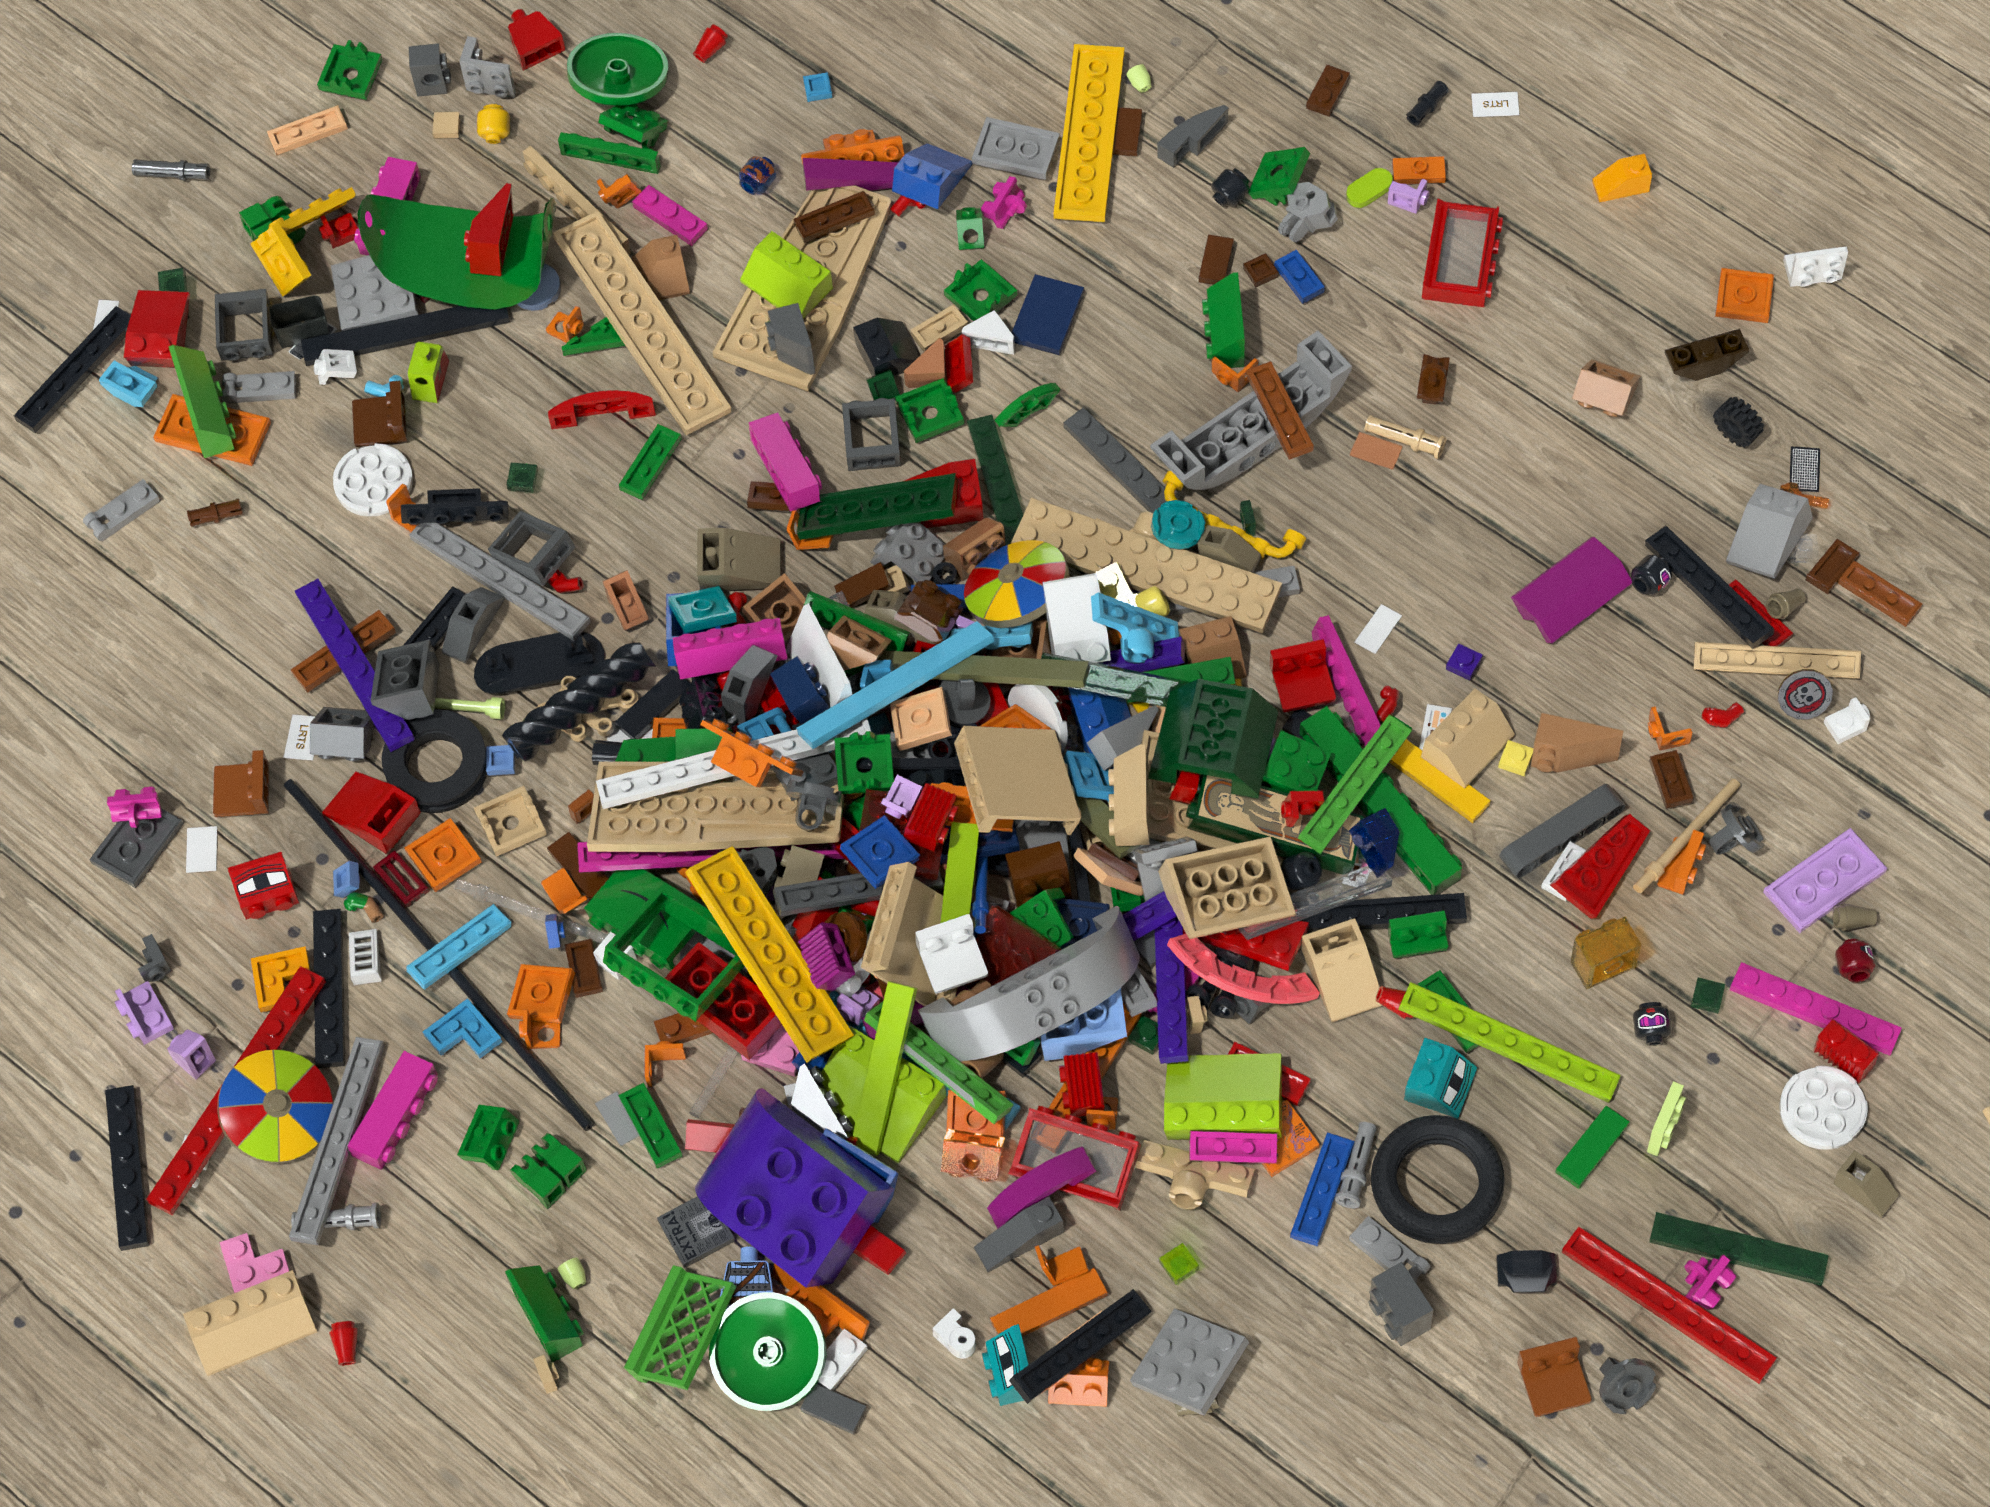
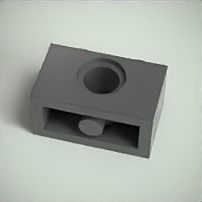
[409,43,451,97]

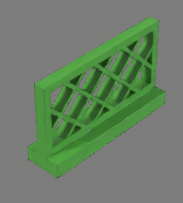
[624,1265,737,1390]

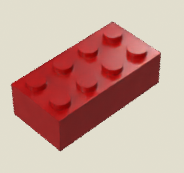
[665,942,782,1061]

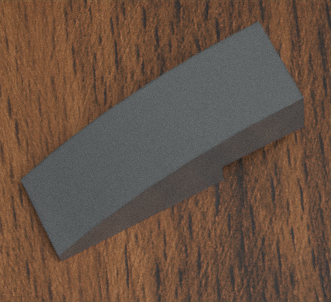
[1157,105,1228,168]

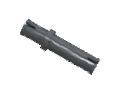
[132,159,211,181]

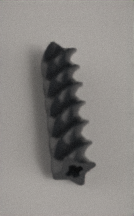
[502,641,656,761]

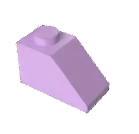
[167,1029,216,1080]

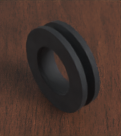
[382,709,487,813]

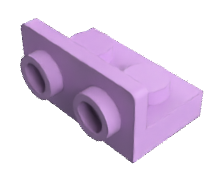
[114,981,174,1045]

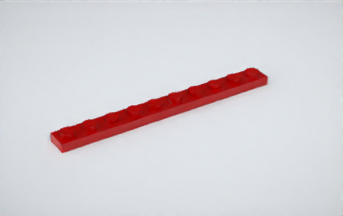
[146,966,326,1216]

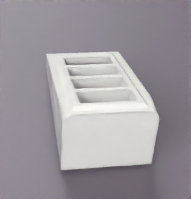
[349,929,381,985]

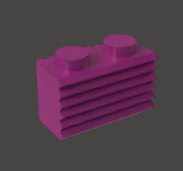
[798,922,855,991]

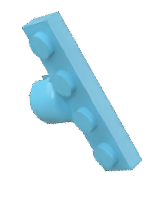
[1091,592,1179,663]

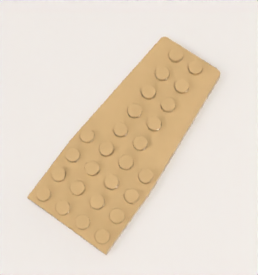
[713,186,891,391]
[587,762,845,852]

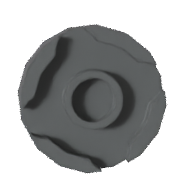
[939,679,990,728]
[786,781,842,831]
[1709,802,1765,855]
[1599,1357,1656,1414]

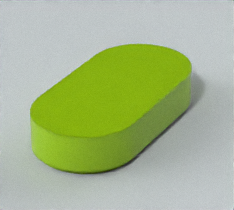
[1346,168,1393,208]

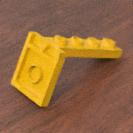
[250,187,355,297]

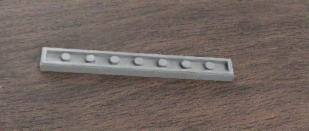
[409,522,591,641]
[289,1037,385,1245]

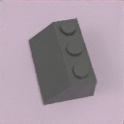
[371,640,440,720]

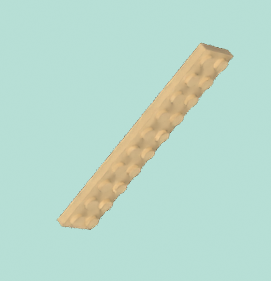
[553,211,731,435]
[1011,498,1282,634]

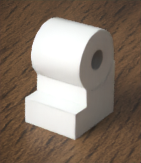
[933,1308,976,1359]

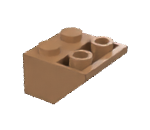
[943,518,1005,581]

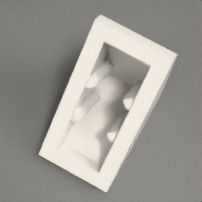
[962,310,1015,355]

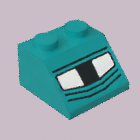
[1404,1038,1477,1119]
[982,1324,1029,1406]

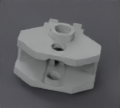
[1278,182,1338,242]

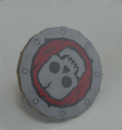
[1777,669,1833,720]

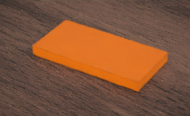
[153,394,271,466]

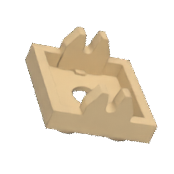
[474,786,547,857]

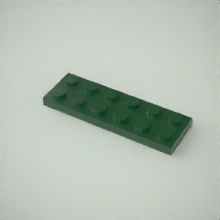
[797,473,958,540]

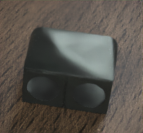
[269,295,329,348]

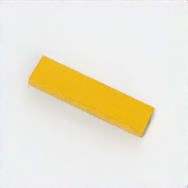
[1389,739,1491,824]

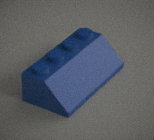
[1064,662,1131,773]

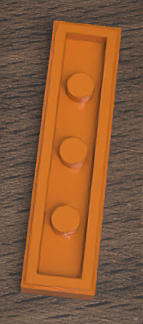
[990,1268,1108,1337]

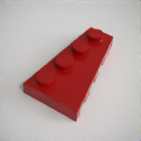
[1550,814,1650,919]
[1183,919,1309,971]

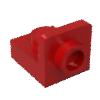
[318,213,358,249]
[1281,791,1324,827]

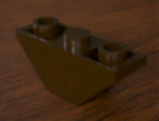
[1664,328,1749,381]

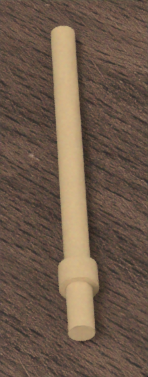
[1633,779,1740,893]

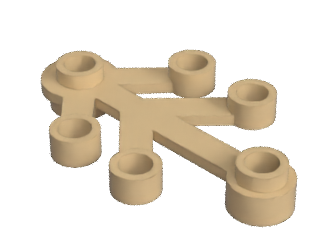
[536,676,639,742]

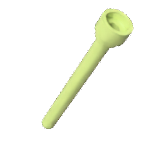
[434,697,505,719]

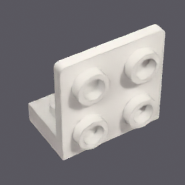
[1783,247,1848,287]
[915,914,988,994]

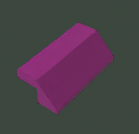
[1511,537,1632,644]

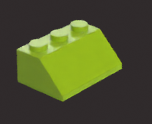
[740,231,833,319]

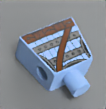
[720,1247,774,1311]

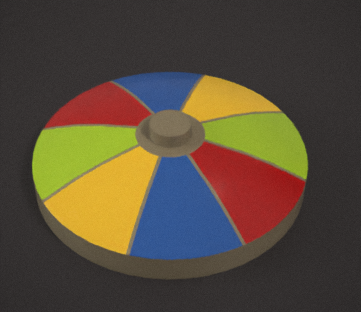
[964,540,1069,628]
[217,1050,333,1164]

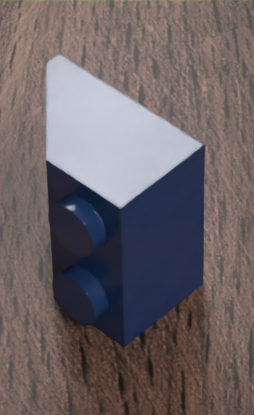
[770,656,829,725]

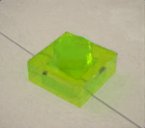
[1159,1243,1199,1285]

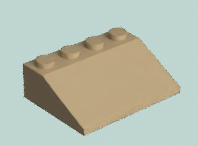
[1158,837,1296,939]

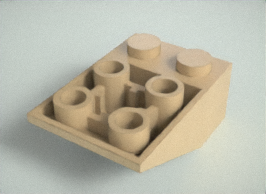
[1301,918,1382,1023]

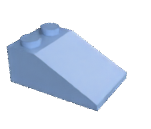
[1041,988,1127,1061]

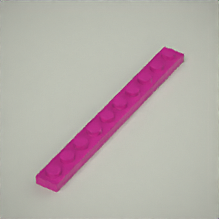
[577,842,844,872]

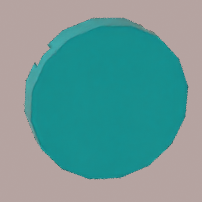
[1151,500,1205,549]

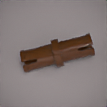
[187,498,243,527]

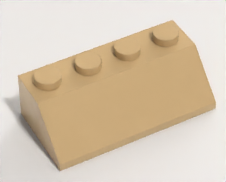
[183,1270,317,1376]

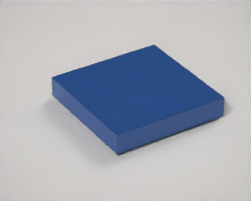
[840,815,920,889]

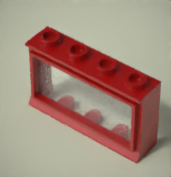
[1422,198,1503,308]
[1008,1106,1141,1211]

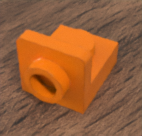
[596,174,642,209]

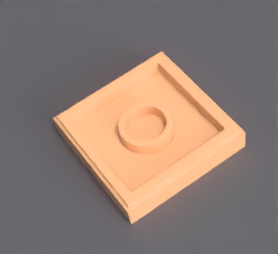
[890,687,952,751]
[1073,848,1143,896]

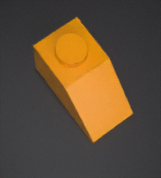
[1592,154,1652,203]

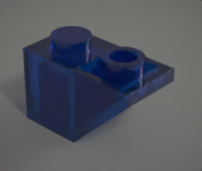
[1349,808,1400,878]

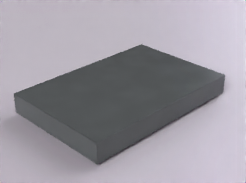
[89,808,184,888]

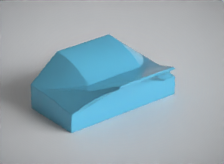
[99,360,158,407]

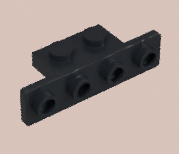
[401,488,509,525]
[679,673,727,729]

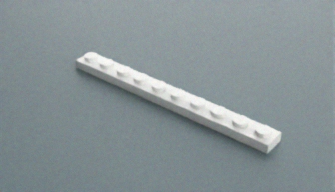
[596,718,871,809]

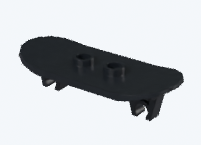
[474,631,604,695]

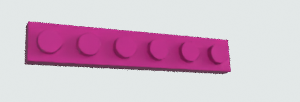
[1312,615,1381,746]
[1730,962,1902,1056]

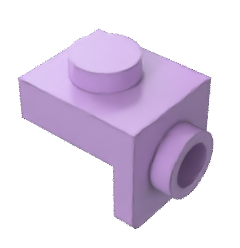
[881,775,923,819]

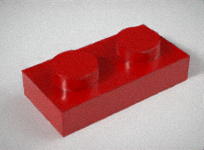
[944,334,973,393]

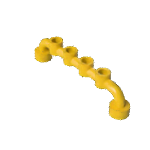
[1162,471,1306,559]

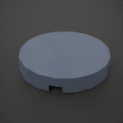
[518,264,561,311]

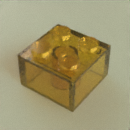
[1570,917,1641,990]

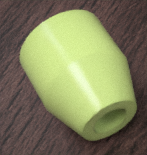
[1126,64,1151,93]
[557,1257,586,1289]

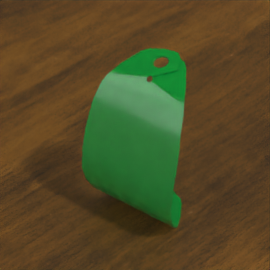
[357,194,556,310]

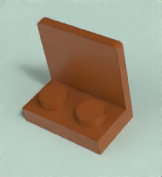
[213,750,269,817]
[1517,1337,1591,1417]

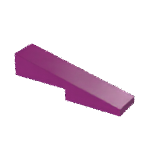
[802,158,899,191]

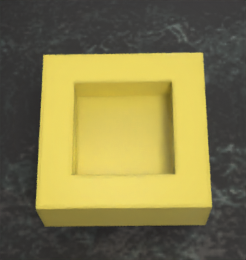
[1498,740,1534,776]

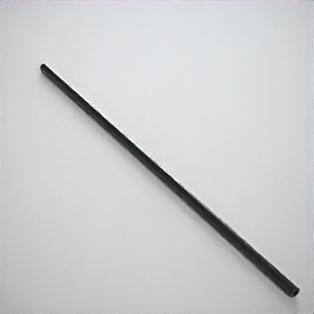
[284,779,594,1131]

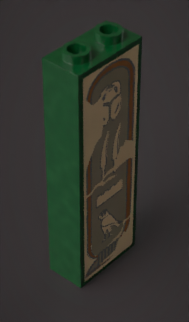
[1186,774,1364,876]

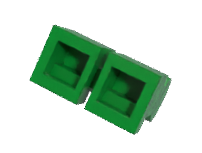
[239,196,306,244]
[510,1133,587,1209]

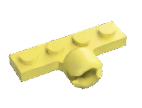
[1096,562,1170,617]

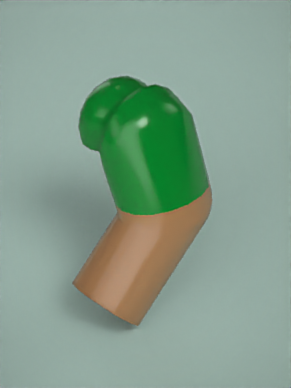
[344,892,384,923]

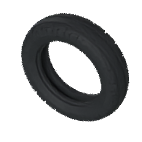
[1371,1115,1505,1244]

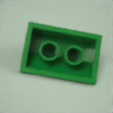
[1202,272,1245,368]
[505,1265,584,1362]

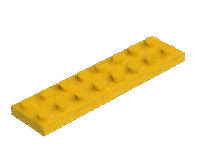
[1053,44,1125,222]
[685,846,854,1063]

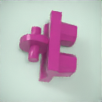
[981,176,1027,229]
[107,787,162,828]
[1684,1255,1736,1310]

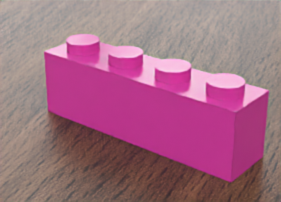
[354,157,421,256]
[749,412,822,512]
[673,618,787,679]
[347,1051,438,1170]

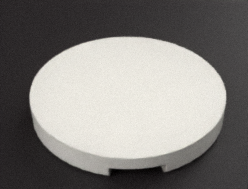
[333,443,413,517]
[1007,684,1068,753]
[1779,1066,1868,1150]

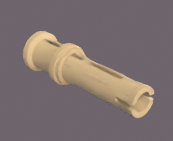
[1364,415,1446,459]

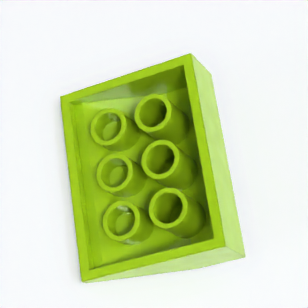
[821,1026,947,1163]
[1164,1053,1282,1140]

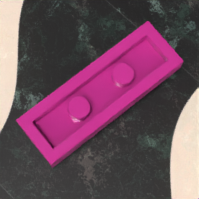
[632,185,708,246]
[1189,1131,1277,1164]

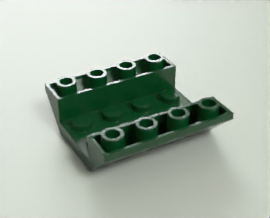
[1148,679,1279,799]

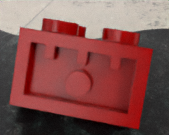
[1270,639,1336,712]

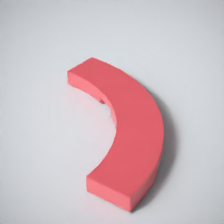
[1167,934,1320,1004]

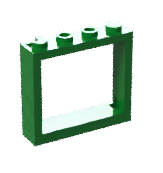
[603,882,745,1022]

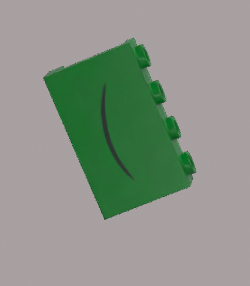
[584,869,708,971]

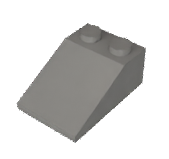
[1726,484,1813,579]

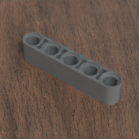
[1499,784,1625,878]

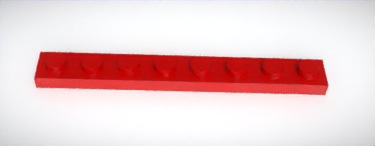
[1561,1226,1777,1384]

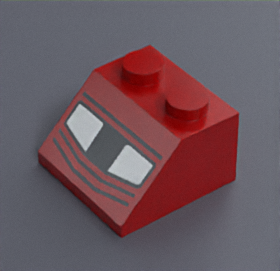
[228,852,299,920]

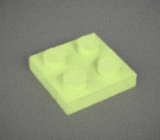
[1647,1081,1686,1156]

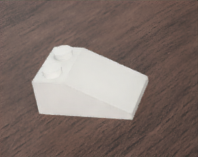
[1043,573,1111,664]

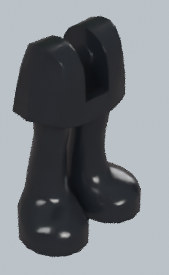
[1186,947,1255,1019]

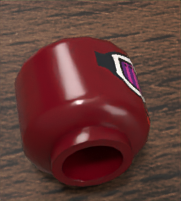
[1835,938,1875,983]

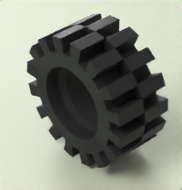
[1713,397,1764,448]

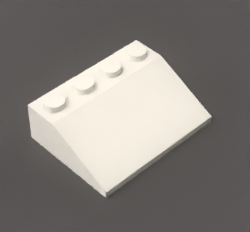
[785,604,853,708]

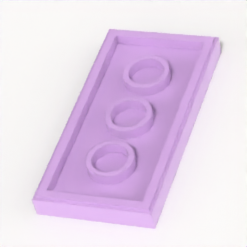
[1763,828,1887,933]

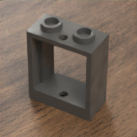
[215,289,273,361]
[842,398,901,471]
[488,511,576,586]

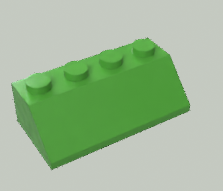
[168,345,236,458]

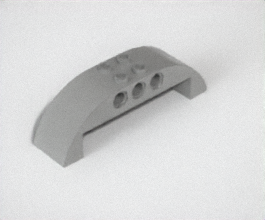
[1150,331,1352,490]
[918,906,1140,1061]

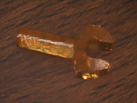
[1780,482,1829,509]

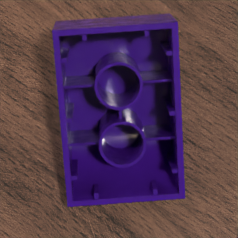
[695,1088,894,1288]

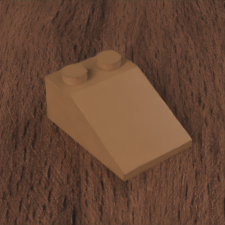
[1531,713,1624,772]

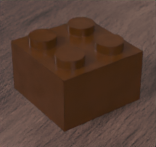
[1005,841,1072,908]

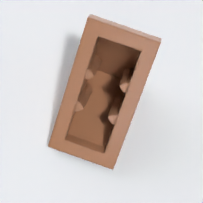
[904,338,946,388]

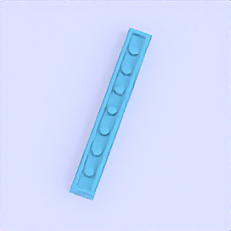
[797,621,994,749]

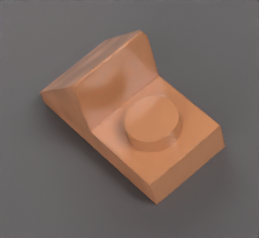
[602,570,649,630]

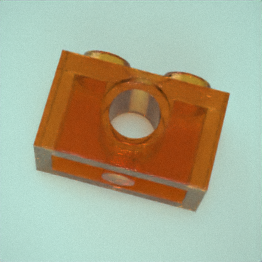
[941,1129,1005,1181]

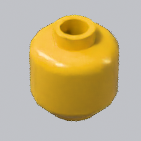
[477,104,510,144]

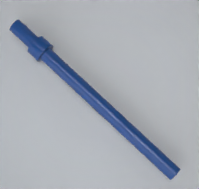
[972,857,990,934]

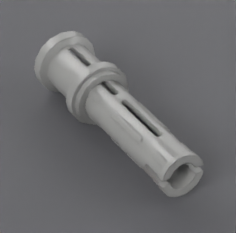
[1335,1122,1377,1209]
[291,1203,381,1230]

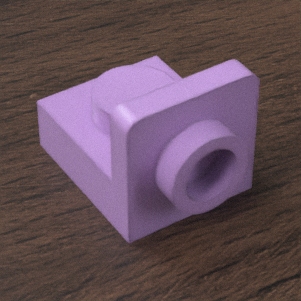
[1388,179,1430,214]
[837,986,880,1026]

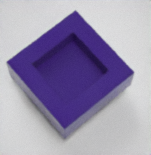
[1446,643,1483,681]

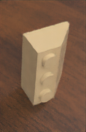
[1421,688,1515,788]
[1108,744,1150,846]

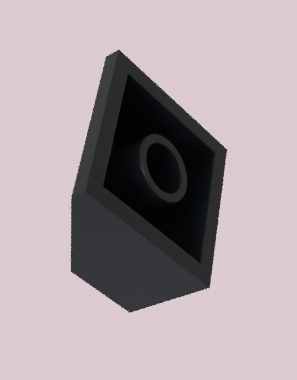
[853,317,920,377]

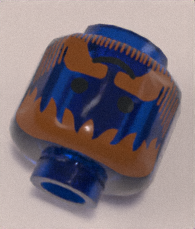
[738,156,776,195]

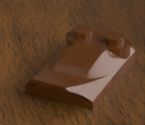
[894,580,963,645]

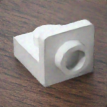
[314,349,357,385]
[1824,697,1870,744]

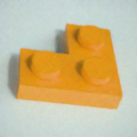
[251,946,311,1012]

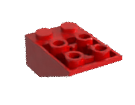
[322,771,421,854]

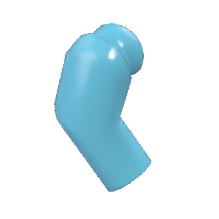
[364,375,404,397]

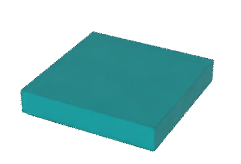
[668,586,737,633]

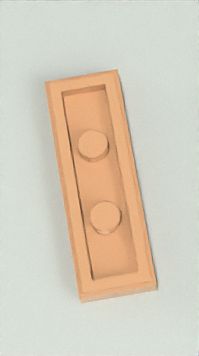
[267,105,348,156]

